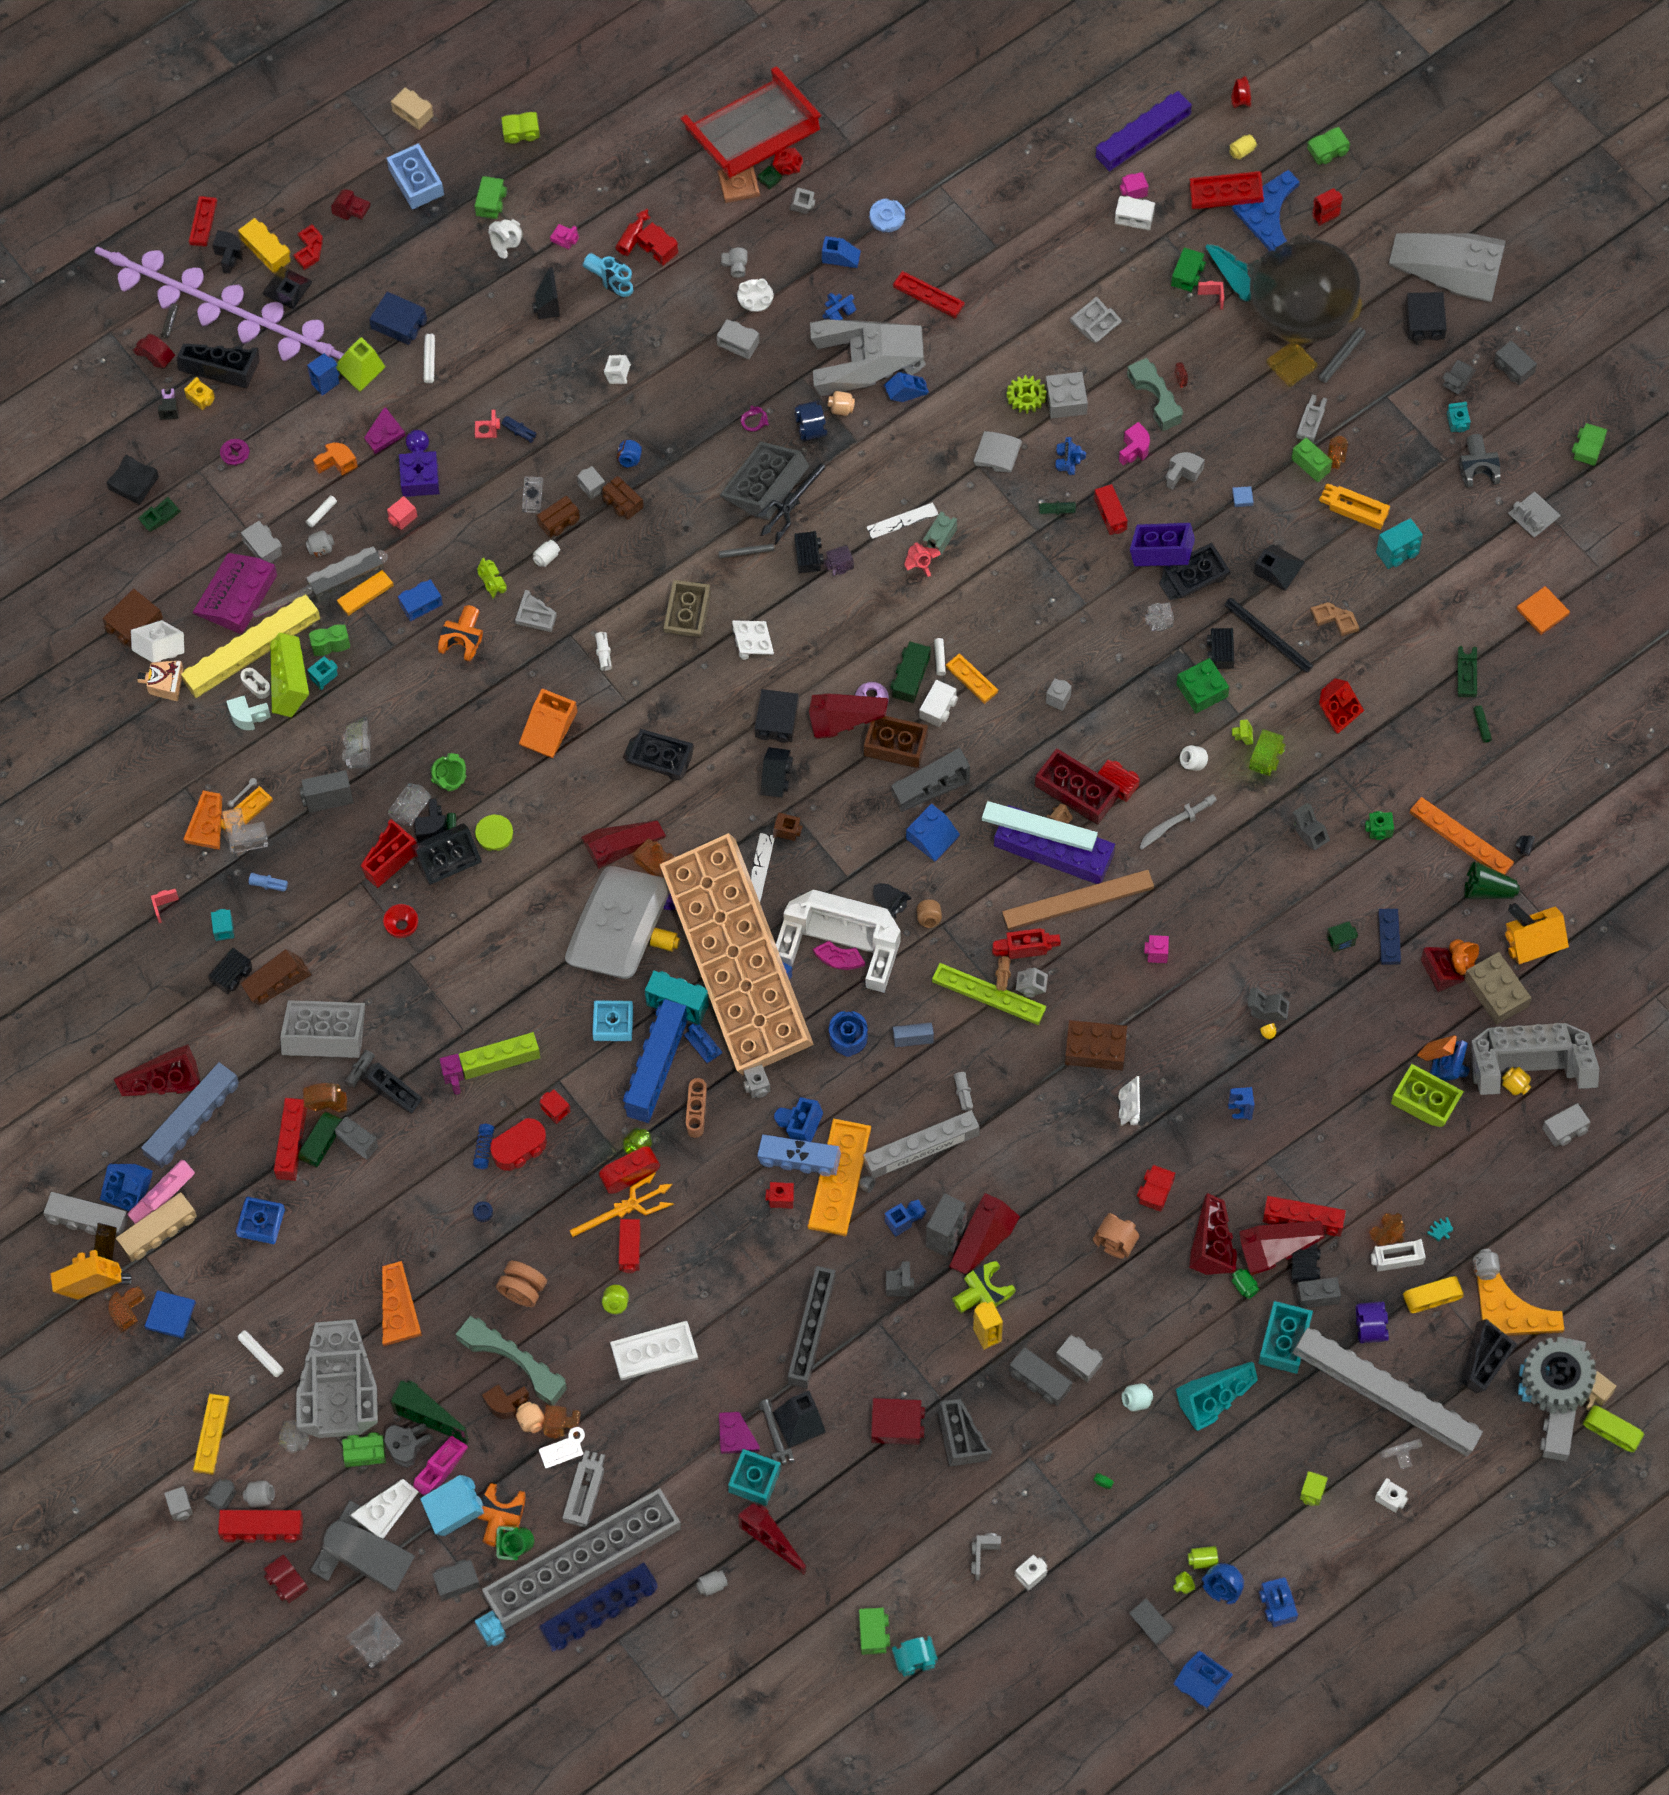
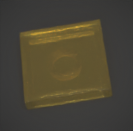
[1266,340,1318,387]

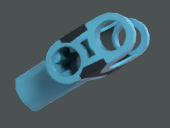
[583,253,633,297]

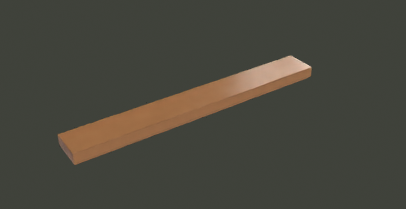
[1002,870,1154,931]

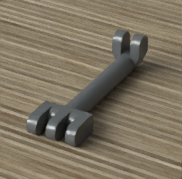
[759,1399,795,1466]

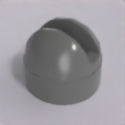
[859,1176,876,1193]

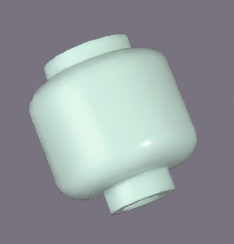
[1122,1383,1153,1411]

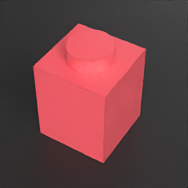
[387,496,417,530]

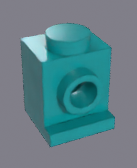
[1447,402,1471,432]
[307,656,338,690]

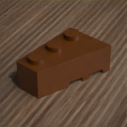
[240,949,312,1006]

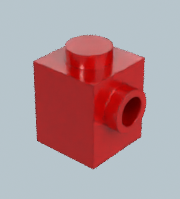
[766,1182,794,1209]

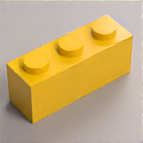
[238,218,291,274]
[973,1301,1003,1349]

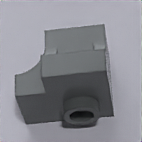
[886,1261,914,1297]

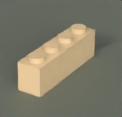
[116,1192,197,1262]

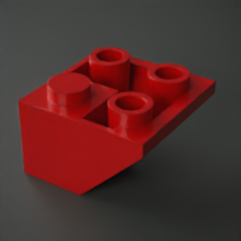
[1319,678,1364,734]

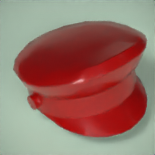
[1231,76,1252,108]

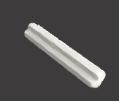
[424,334,435,383]
[238,1331,283,1377]

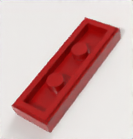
[189,196,217,247]

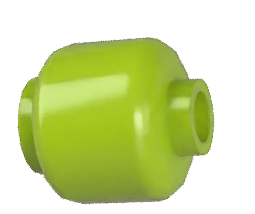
[602,1285,629,1314]

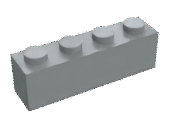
[44,1192,129,1237]

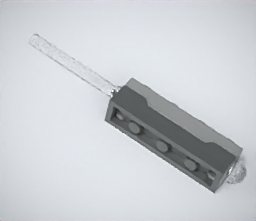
[252,546,388,618]

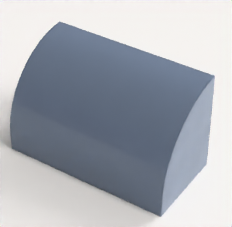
[893,1022,934,1047]

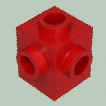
[773,148,803,175]

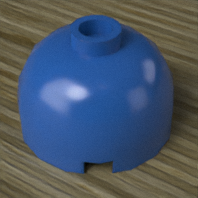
[1202,1563,1244,1604]

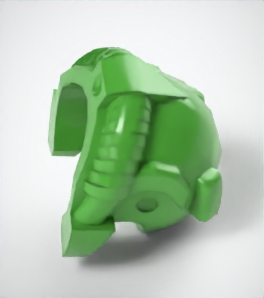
[431,753,467,791]

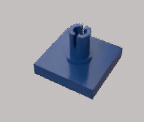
[1430,1040,1470,1082]

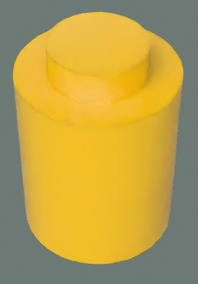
[650,927,680,952]

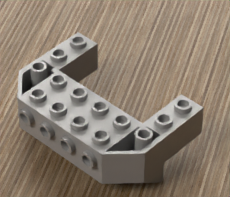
[1471,1023,1599,1095]

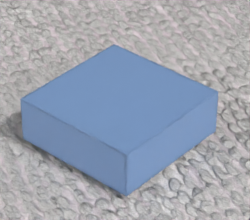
[1233,486,1253,507]

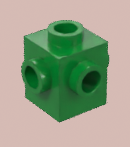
[1365,811,1394,840]

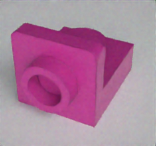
[550,224,579,249]

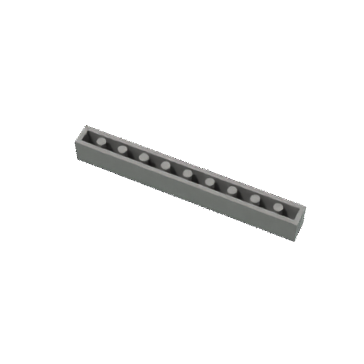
[1292,1328,1483,1457]

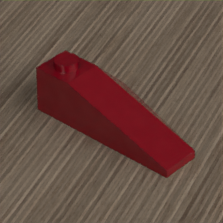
[581,820,666,869]
[949,1193,1020,1276]
[1189,1193,1237,1275]

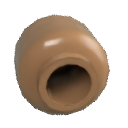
[916,899,942,928]

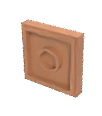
[718,166,760,203]

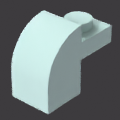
[226,696,271,730]

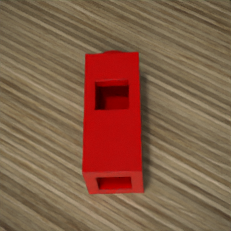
[1094,484,1128,535]
[619,1219,641,1273]

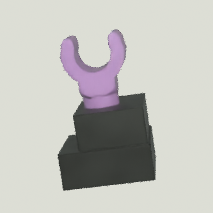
[158,388,179,420]

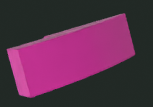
[413,1436,468,1496]

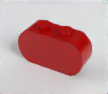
[491,1118,547,1171]
[599,1147,660,1194]

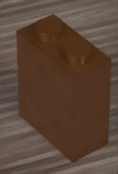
[102,589,163,648]

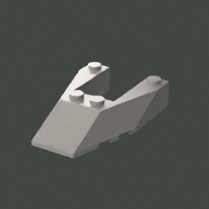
[810,319,924,396]

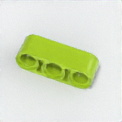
[1583,1405,1644,1453]

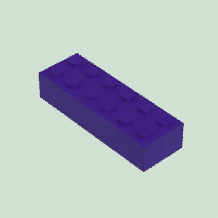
[994,805,1115,884]

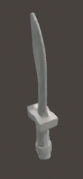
[1140,794,1217,850]

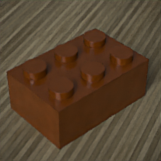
[864,716,928,768]
[1065,1020,1127,1071]

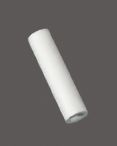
[306,496,337,528]
[934,638,946,676]

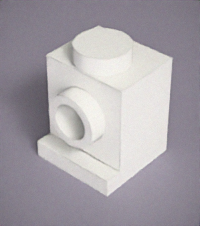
[604,355,630,384]
[1375,1478,1408,1513]

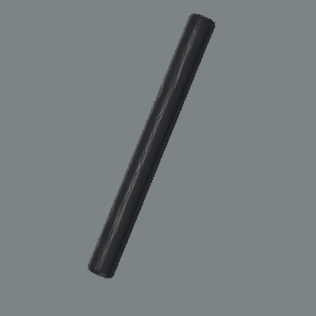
[1225,598,1313,673]

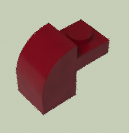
[331,189,371,221]
[133,334,175,368]

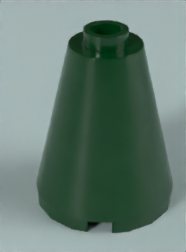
[1464,861,1520,899]

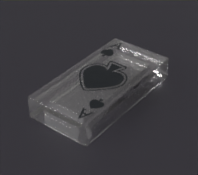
[522,477,543,513]

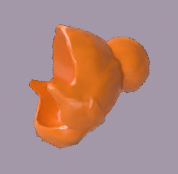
[1449,939,1479,975]

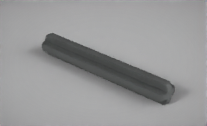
[1318,327,1366,383]

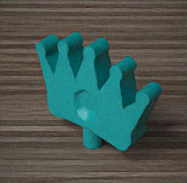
[1427,1217,1453,1241]

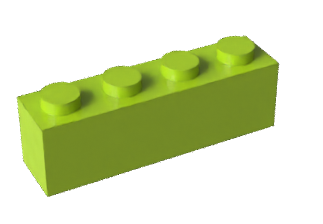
[459,1032,540,1080]

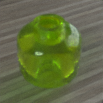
[623,1128,652,1154]

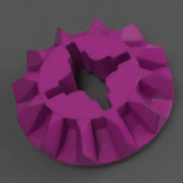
[220,439,250,466]

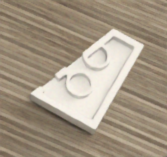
[349,1479,418,1538]

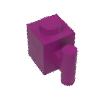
[439,1054,464,1095]

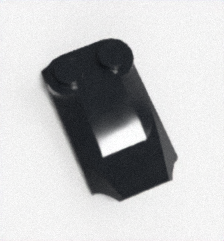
[1159,542,1230,600]
[623,729,694,780]

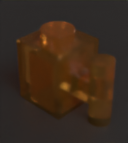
[543,1405,581,1438]

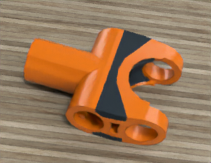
[438,605,483,662]
[478,1483,525,1547]

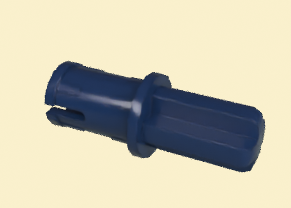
[501,416,537,443]

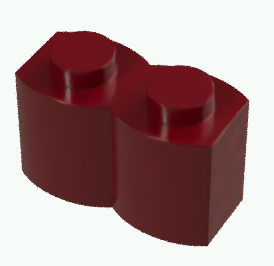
[264,1554,308,1604]

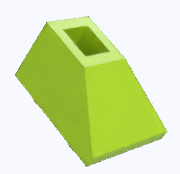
[336,337,385,392]

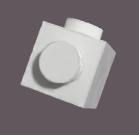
[1015,1555,1047,1591]

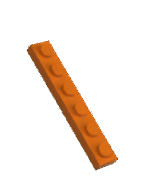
[1410,797,1514,874]

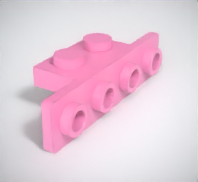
[127,1160,195,1224]

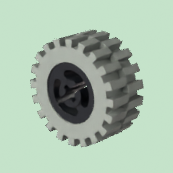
[1522,1337,1596,1414]

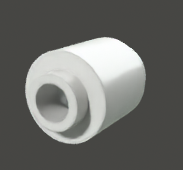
[533,540,560,567]

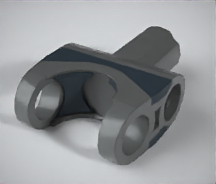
[1459,434,1500,488]

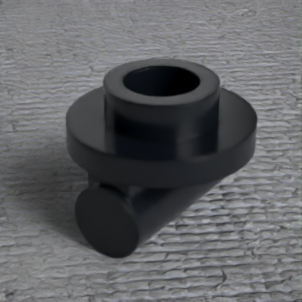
[1516,835,1535,856]

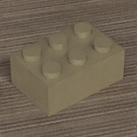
[1464,952,1531,1025]

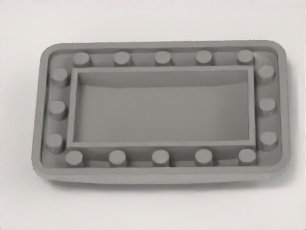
[565,866,670,979]

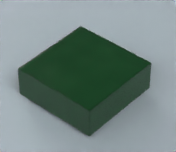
[757,165,782,190]

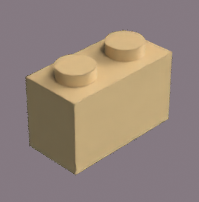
[391,88,433,130]

